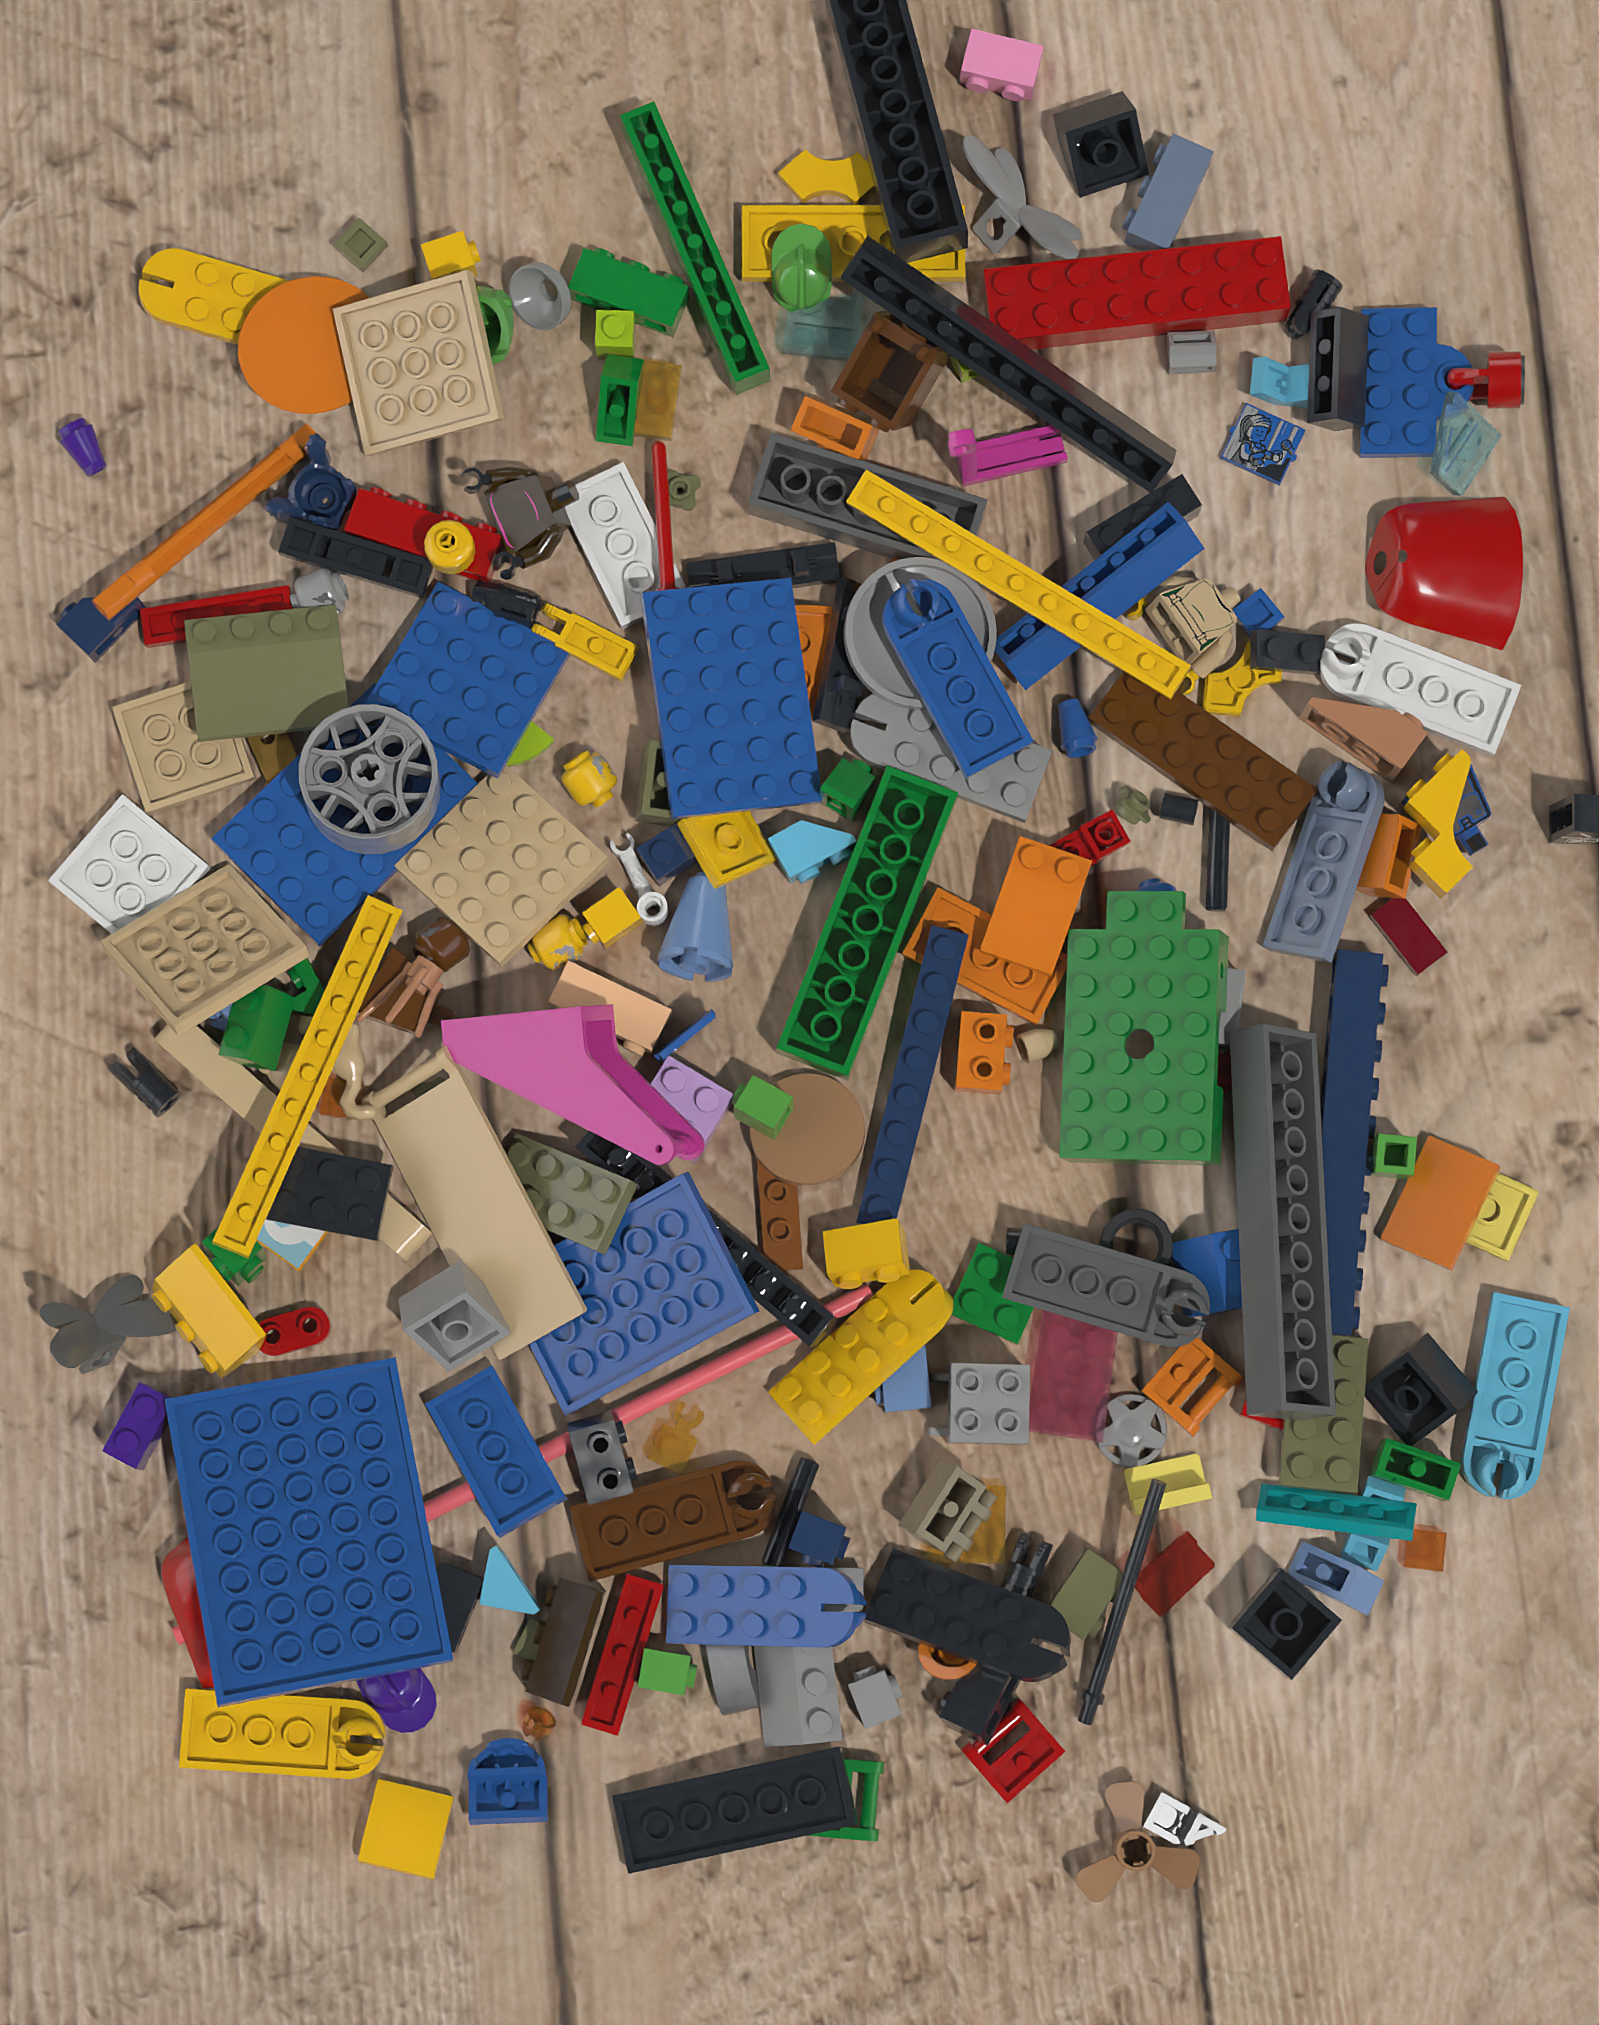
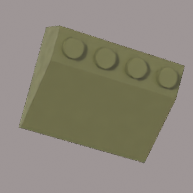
[184,605,348,742]

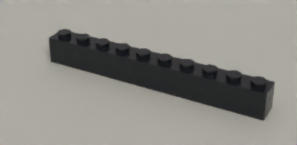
[840,235,1177,493]

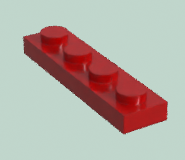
[140,585,294,649]
[581,1573,664,1736]

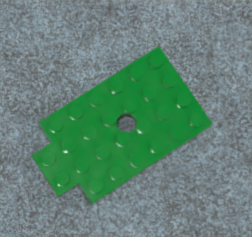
[1059,891,1229,1166]

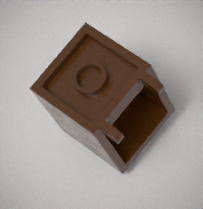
[830,310,951,432]

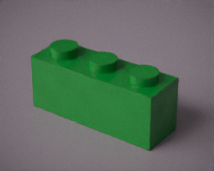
[568,248,690,338]

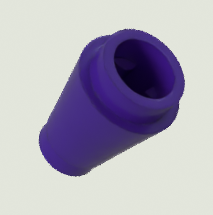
[58,418,107,477]

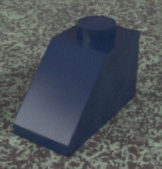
[56,597,146,663]
[637,824,698,887]

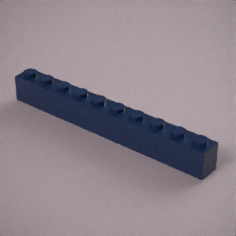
[1320,949,1389,1337]

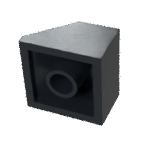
[1053,91,1149,198]
[1365,1332,1478,1446]

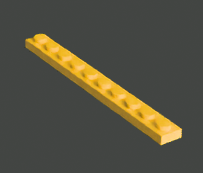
[846,470,1191,700]
[212,895,403,1259]

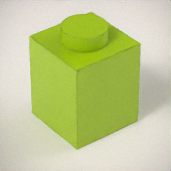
[595,310,636,359]

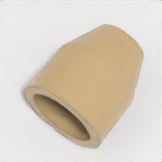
[1017,1028,1058,1063]

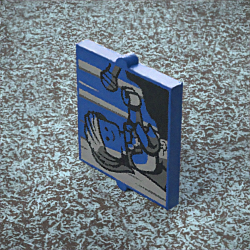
[1220,403,1305,486]

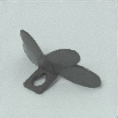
[40,1275,178,1374]

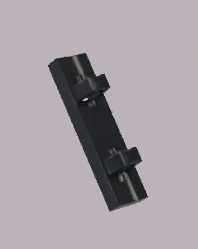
[278,517,433,599]
[686,542,840,588]
[812,577,863,733]

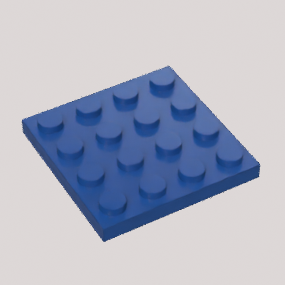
[364,582,570,779]

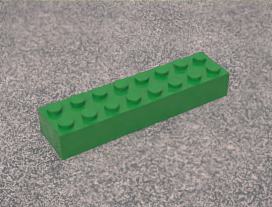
[776,765,958,1081]

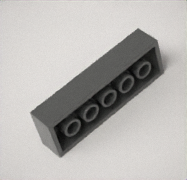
[748,433,988,560]

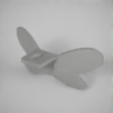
[963,135,1081,259]

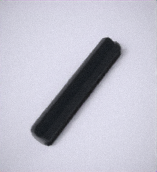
[1206,808,1230,912]
[762,1457,819,1567]

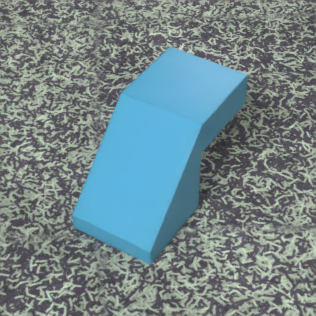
[1250,356,1309,408]
[1340,1476,1406,1572]

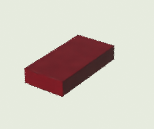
[1370,898,1448,976]

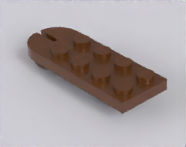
[569,1460,776,1582]

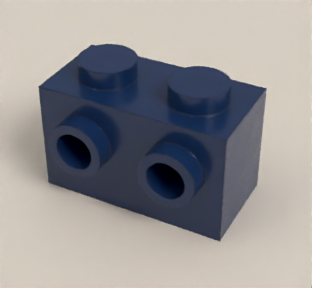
[788,1511,851,1568]

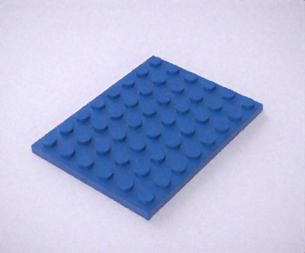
[165,1357,453,1708]

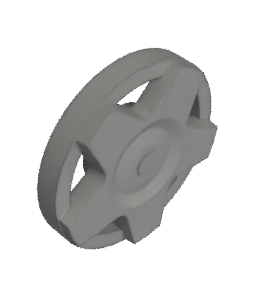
[1094,1394,1167,1467]

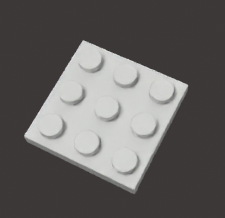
[48,794,210,934]

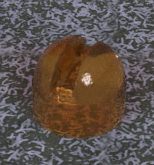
[522,1706,556,1741]

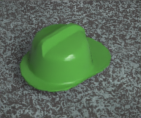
[772,223,832,314]

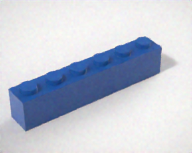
[995,502,1205,690]

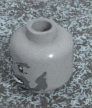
[290,568,349,614]

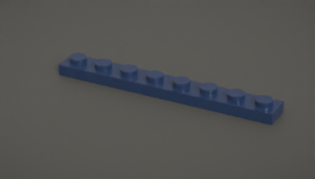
[856,926,969,1224]

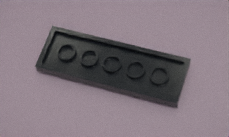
[612,1746,858,1874]

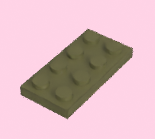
[506,1133,638,1255]
[1278,1335,1368,1494]

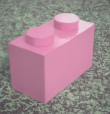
[960,29,1044,101]

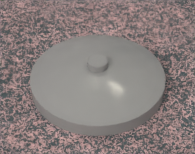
[844,557,997,710]

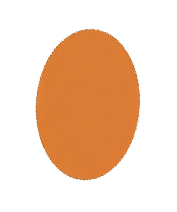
[238,276,370,414]

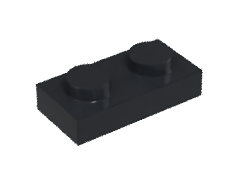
[1250,629,1325,675]

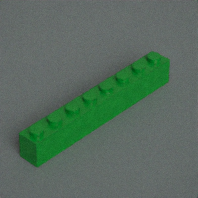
[620,101,770,395]

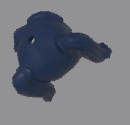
[265,433,357,530]

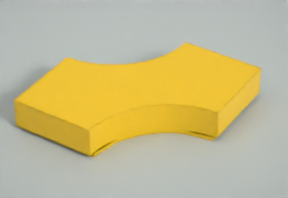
[778,149,875,205]
[1202,641,1282,717]

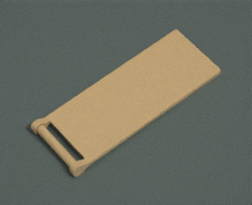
[361,1045,587,1360]

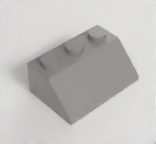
[754,1646,842,1747]

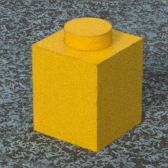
[420,230,481,280]
[581,887,643,949]

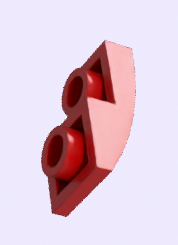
[1048,809,1131,867]

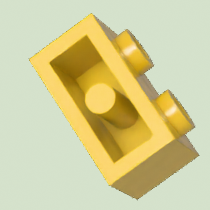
[823,1218,910,1289]

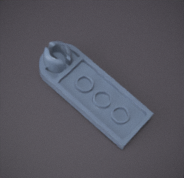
[1262,761,1385,963]

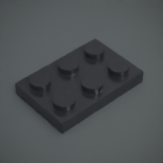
[266,1147,394,1241]

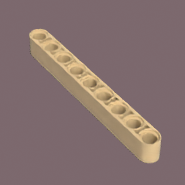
[154,1024,433,1262]

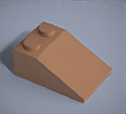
[1298,697,1428,783]

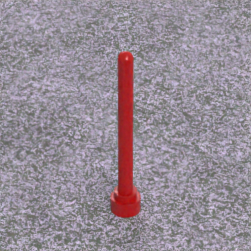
[651,441,679,591]

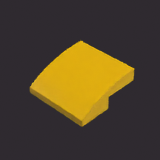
[358,1779,454,1880]

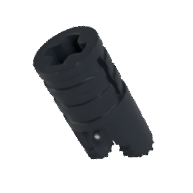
[1284,269,1343,339]
[108,1047,181,1118]
[999,1533,1053,1598]

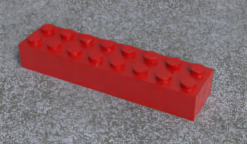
[982,236,1291,350]

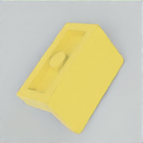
[1124,1454,1212,1515]

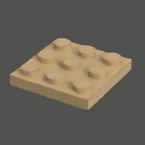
[112,681,256,815]

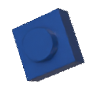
[1232,588,1285,638]

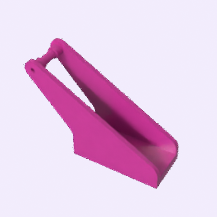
[441,1004,705,1165]

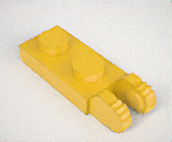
[531,603,639,682]

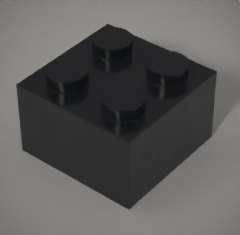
[1227,1568,1342,1680]

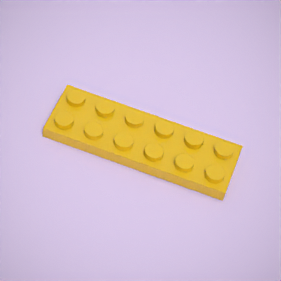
[742,205,966,282]

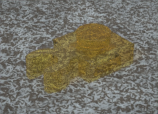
[647,1402,704,1475]

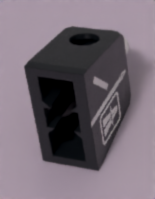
[1549,793,1599,844]

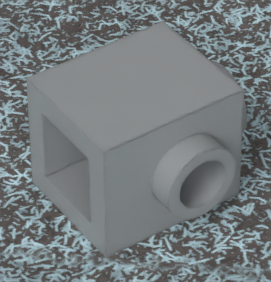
[848,1665,903,1729]

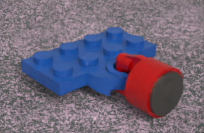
[1360,307,1525,458]

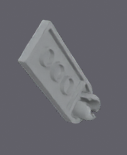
[850,694,1052,823]

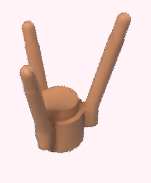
[356,955,444,1038]

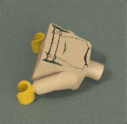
[1126,576,1241,696]

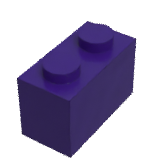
[102,1382,172,1470]

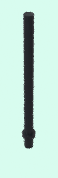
[1077,1479,1167,1725]

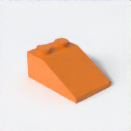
[979,836,1092,977]

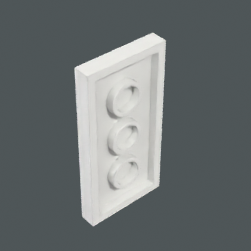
[565,462,686,629]

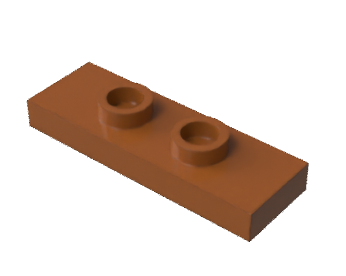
[757,1159,803,1271]

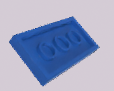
[425,1365,567,1538]

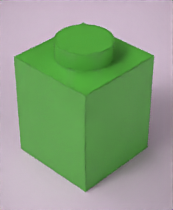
[731,1075,794,1140]
[1371,1133,1417,1179]
[638,1647,698,1695]

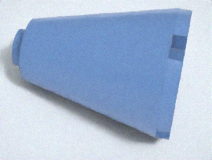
[657,872,733,982]

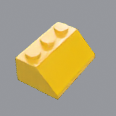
[152,1243,267,1379]

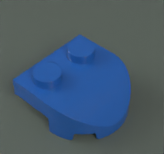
[467,1738,548,1825]

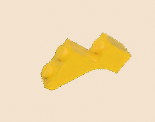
[1403,749,1473,899]

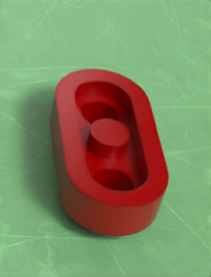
[259,1307,332,1356]

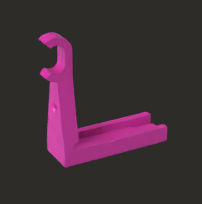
[947,425,1068,487]

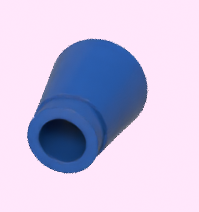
[1058,699,1098,758]

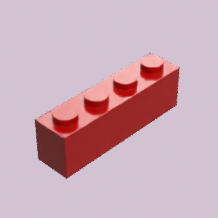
[344,487,504,582]

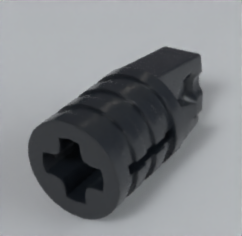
[471,581,542,628]

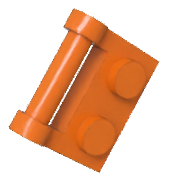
[1141,1337,1244,1437]

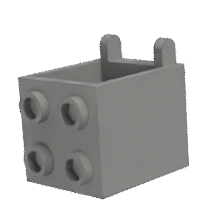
[928,1363,1030,1446]

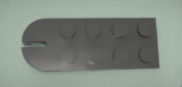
[1002,1223,1210,1347]

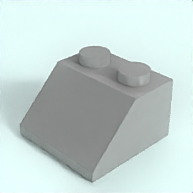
[398,1260,511,1372]

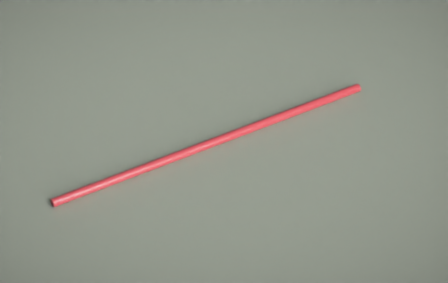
[172,1283,873,1645]

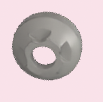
[509,262,571,331]

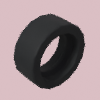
[1099,1208,1173,1265]

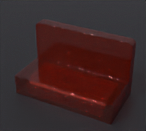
[1134,1531,1215,1617]

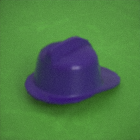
[357,1668,437,1733]

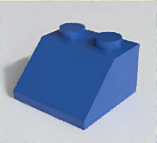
[1172,1229,1242,1318]

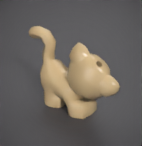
[258,1016,376,1121]

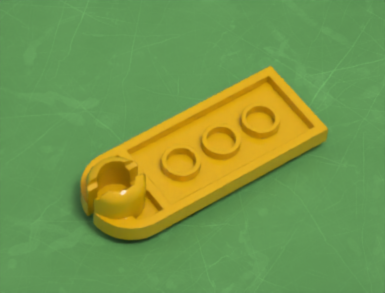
[138,248,289,345]
[768,1269,953,1445]
[179,1688,386,1779]

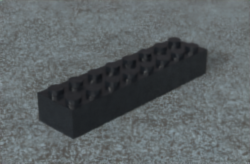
[826,0,968,263]

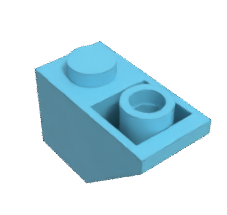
[768,820,857,884]

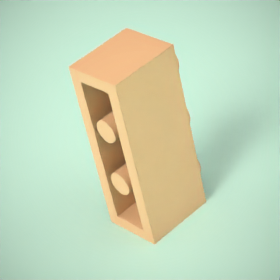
[548,961,673,1057]

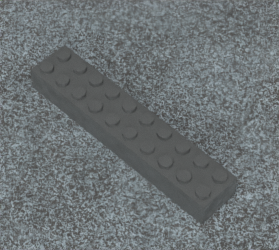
[1230,1023,1336,1421]

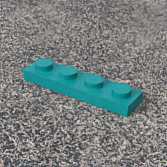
[1256,1484,1417,1541]

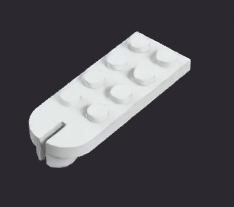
[1320,623,1522,757]

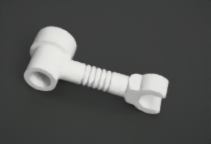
[610,833,668,927]

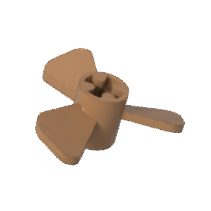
[1075,1781,1200,1902]

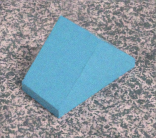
[479,1545,542,1614]

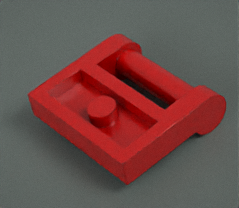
[960,1697,1066,1804]

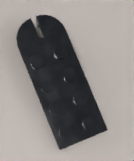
[864,1548,1071,1682]

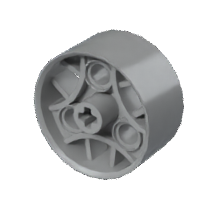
[299,704,440,854]

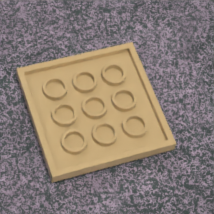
[333,270,505,456]
[394,765,610,968]
[100,863,309,1036]

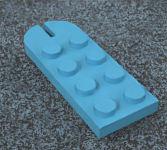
[1461,1292,1570,1499]

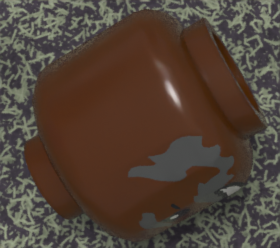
[413,916,470,973]

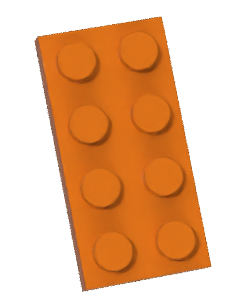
[902,887,1068,1026]

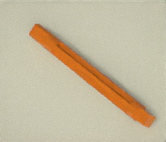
[92,423,316,620]

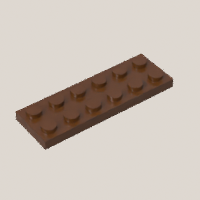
[1088,672,1318,852]

